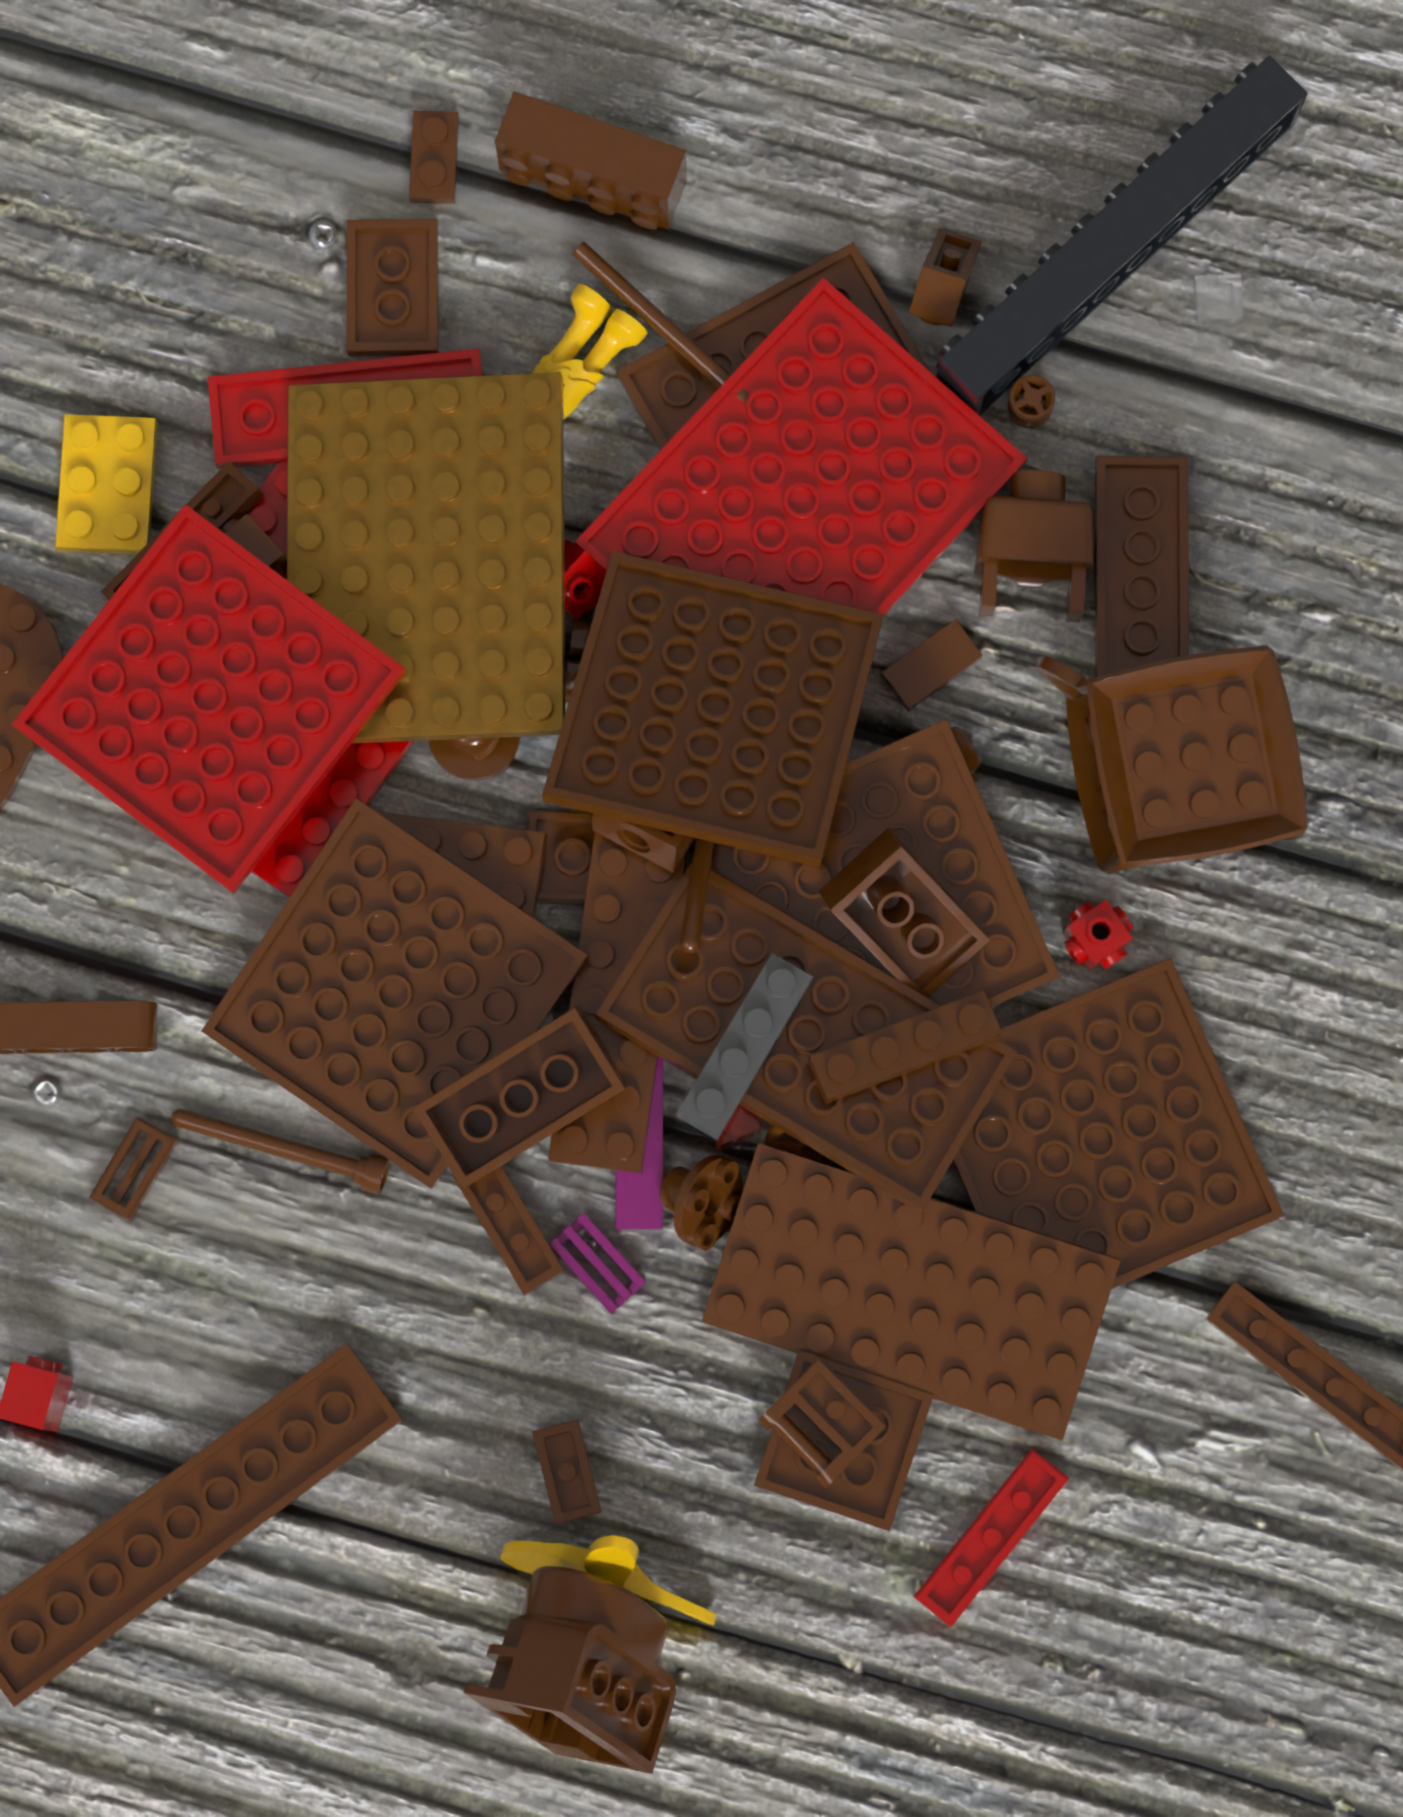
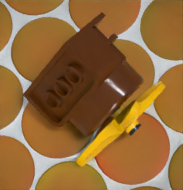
[463,1535,718,1774]

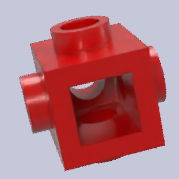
[564,539,606,620]
[1063,900,1133,972]

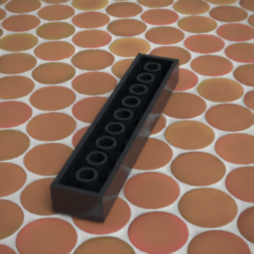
[936,55,1308,416]

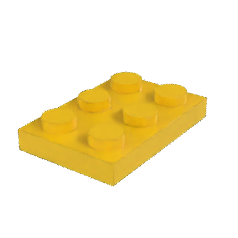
[55,414,158,555]

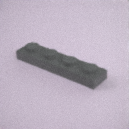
[676,953,813,1140]

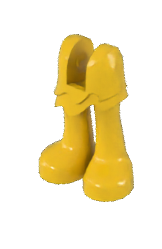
[532,283,648,419]

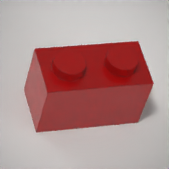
[0,1355,74,1432]

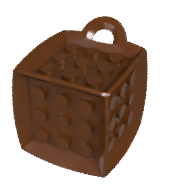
[1035,645,1307,875]

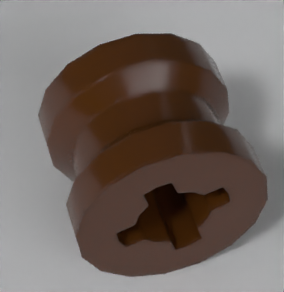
[1007,375,1055,429]

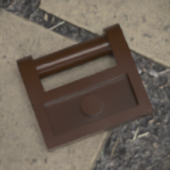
[758,1359,886,1488]

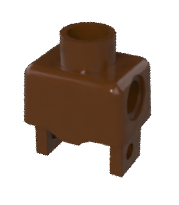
[974,470,1094,622]

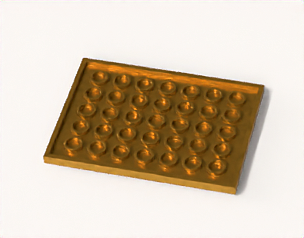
[287,372,565,743]

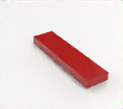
[913,1448,1069,1627]

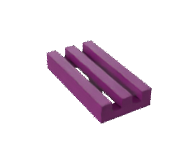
[549,1212,646,1315]

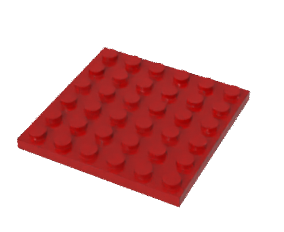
[11,504,407,894]

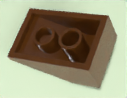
[819,828,990,997]

